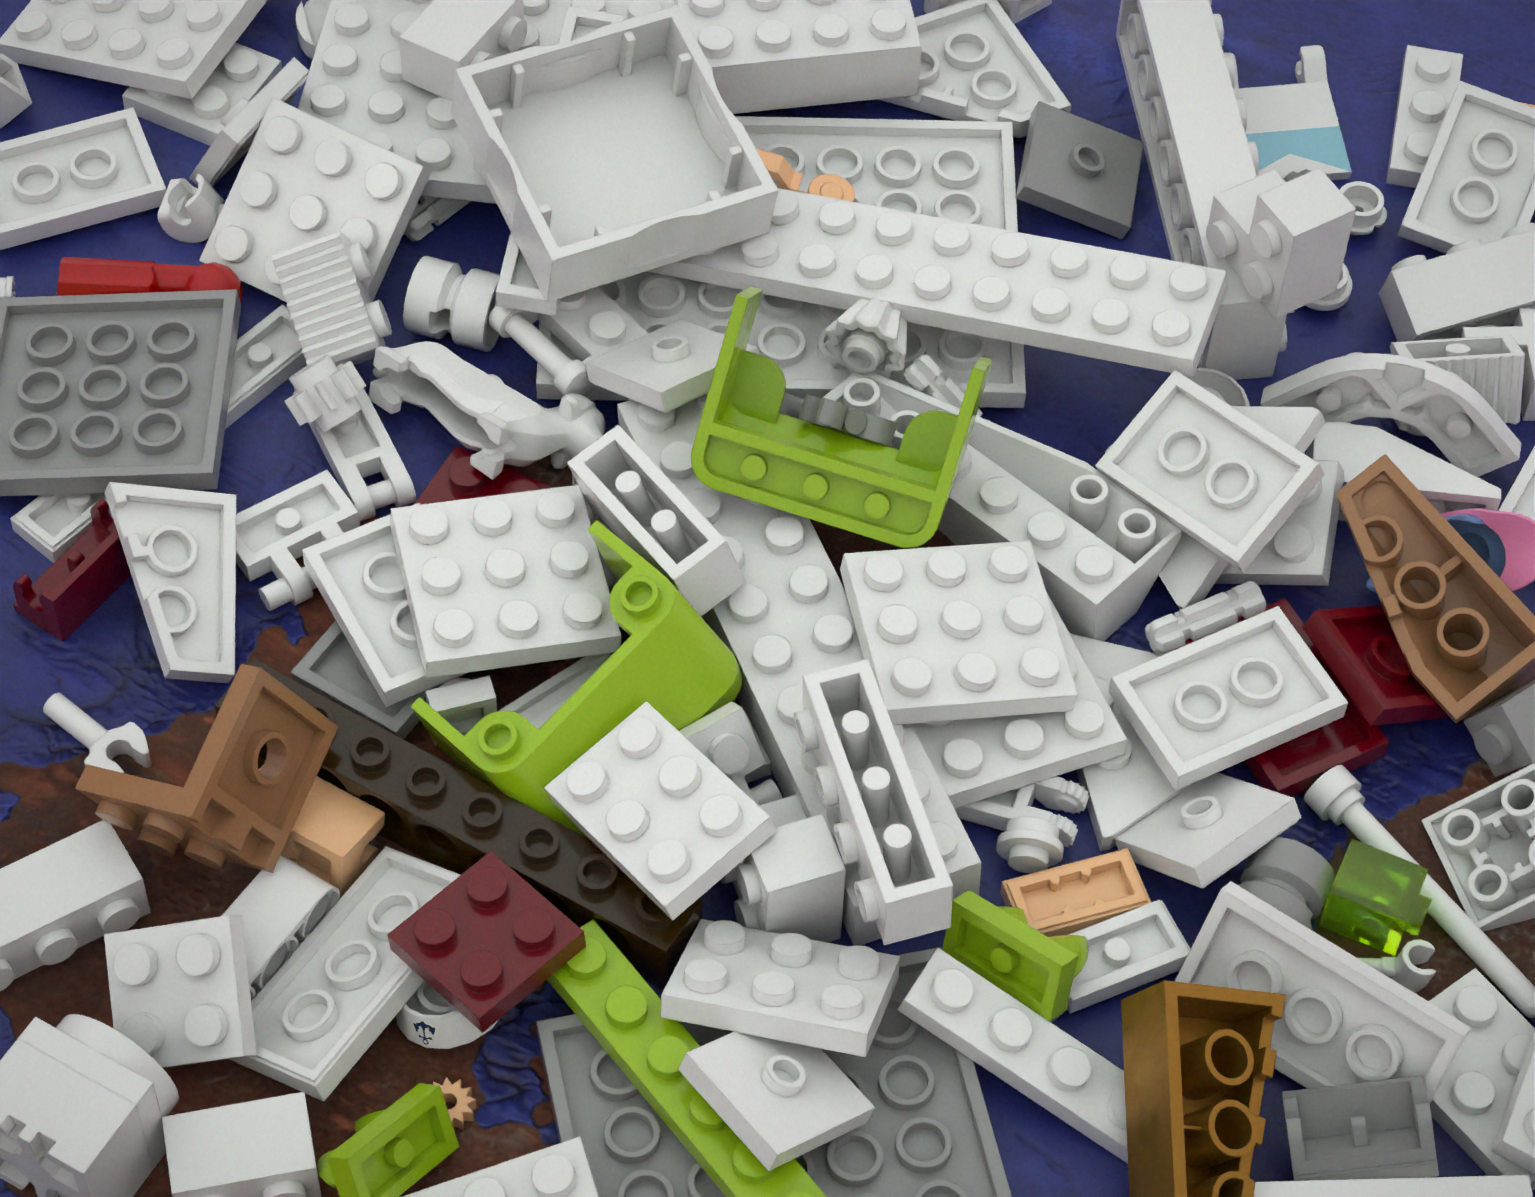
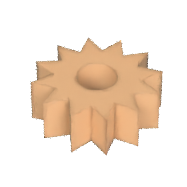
[433,1077,477,1130]

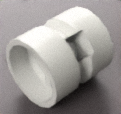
[403,256,500,352]

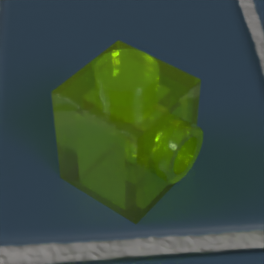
[1319,839,1432,956]

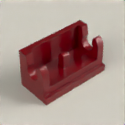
[13,498,131,642]

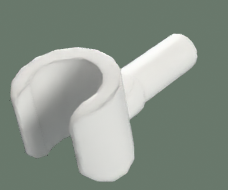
[1358,939,1436,992]

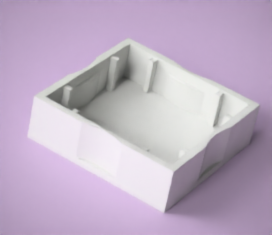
[451,5,778,303]

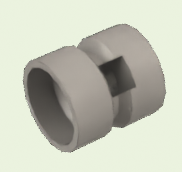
[1238,837,1336,930]

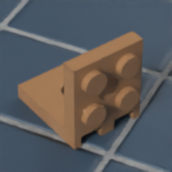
[75,664,339,873]

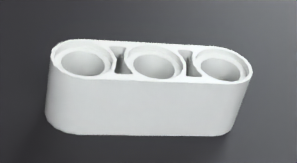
[222,855,340,1001]

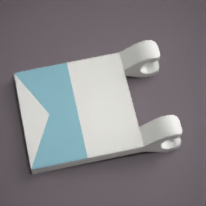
[1224,45,1352,182]

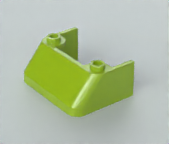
[691,286,993,548]
[410,520,742,840]

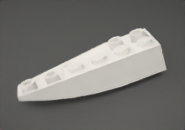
[824,371,1182,641]

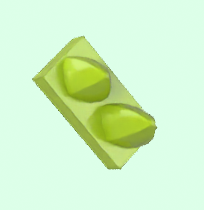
[942,890,1089,1021]
[317,1083,459,1197]

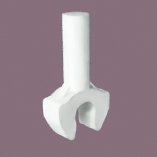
[43,693,152,773]

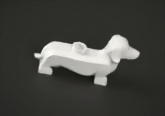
[368,341,605,480]

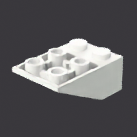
[1421,763,1535,932]

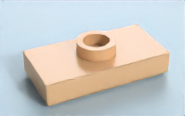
[1000,848,1151,937]

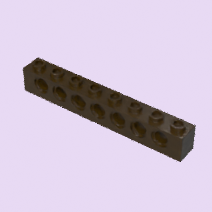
[215,659,703,990]

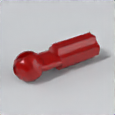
[57,257,242,303]

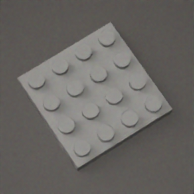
[0,289,241,496]

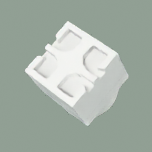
[0,1014,179,1197]

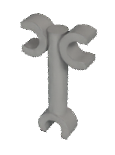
[780,393,898,447]

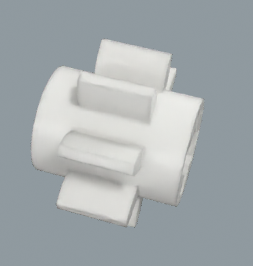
[284,354,366,432]

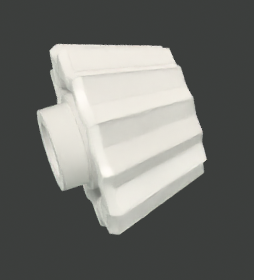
[824,296,907,379]

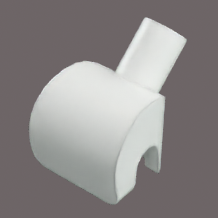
[157,174,225,243]

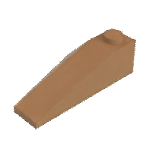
[1336,454,1535,724]

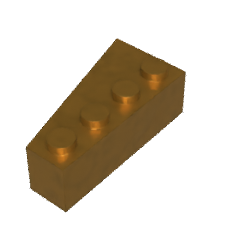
[1121,980,1286,1197]

